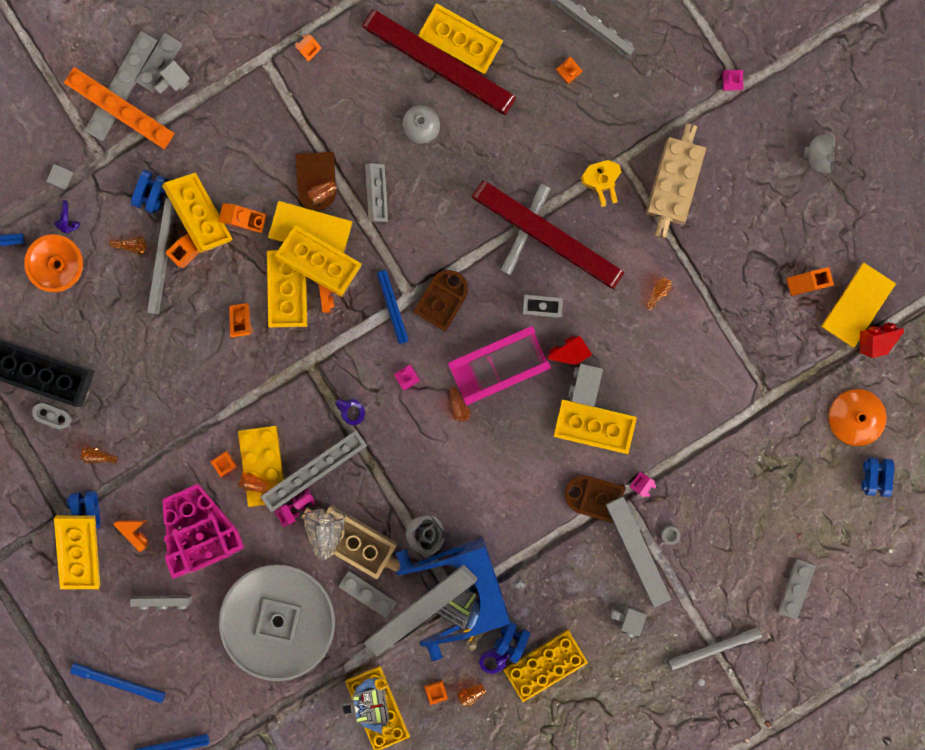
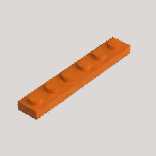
[64,67,175,150]

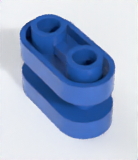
[131,170,167,214]
[861,457,894,497]
[67,491,101,529]
[494,621,531,664]

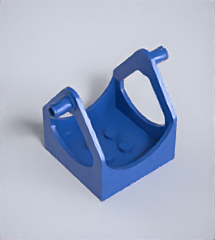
[395,538,510,661]

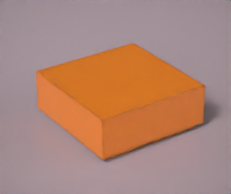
[210,451,238,478]
[424,680,448,705]

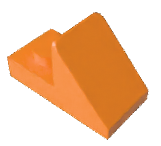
[319,284,335,313]
[229,303,253,338]
[113,520,150,552]

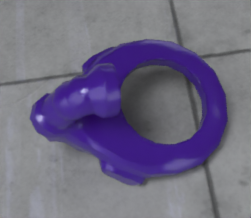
[54,200,80,234]
[335,399,365,425]
[479,648,510,674]

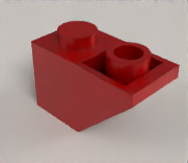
[860,323,904,358]
[547,335,592,365]

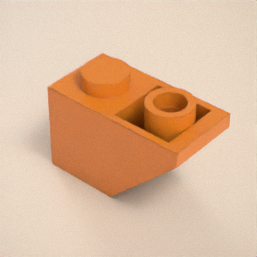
[218,203,266,233]
[165,233,199,269]
[786,267,834,296]

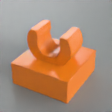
[295,34,321,62]
[556,56,583,85]

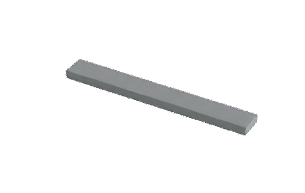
[364,564,478,656]

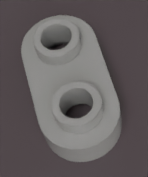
[32,403,72,429]

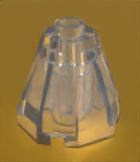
[304,509,346,559]

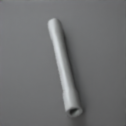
[500,184,550,276]
[668,627,762,671]

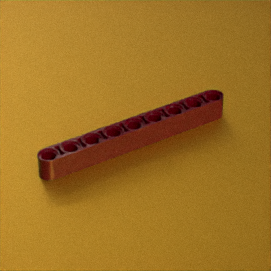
[362,9,516,115]
[471,180,624,289]

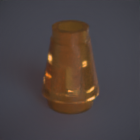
[307,180,337,205]
[238,472,268,493]
[457,683,487,708]

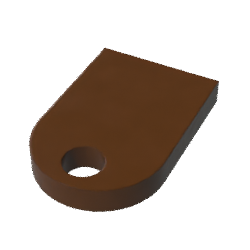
[295,152,337,211]
[413,270,468,332]
[564,475,626,523]

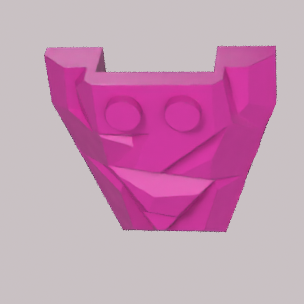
[163,484,245,579]

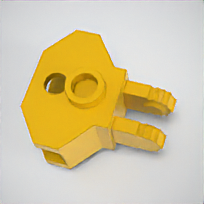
[581,160,621,207]

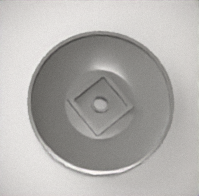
[219,564,335,681]

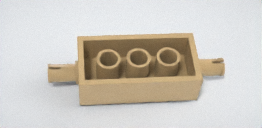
[645,124,706,238]
[301,505,402,579]

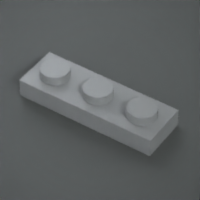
[135,33,183,93]
[365,163,388,223]
[778,559,816,620]
[338,570,397,618]
[130,595,192,610]

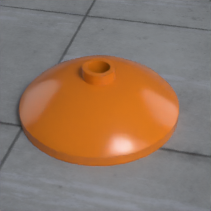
[24,234,83,292]
[828,389,887,446]

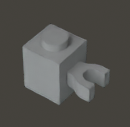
[154,59,190,94]
[609,605,647,638]

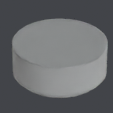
[660,525,681,545]

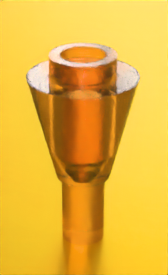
[110,236,146,255]
[645,276,674,311]
[449,387,472,423]
[80,445,118,464]

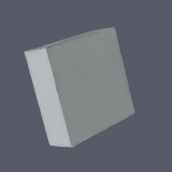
[46,164,73,190]

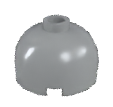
[402,105,440,144]
[804,135,835,173]
[405,515,444,554]

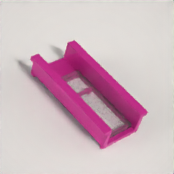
[448,326,551,406]

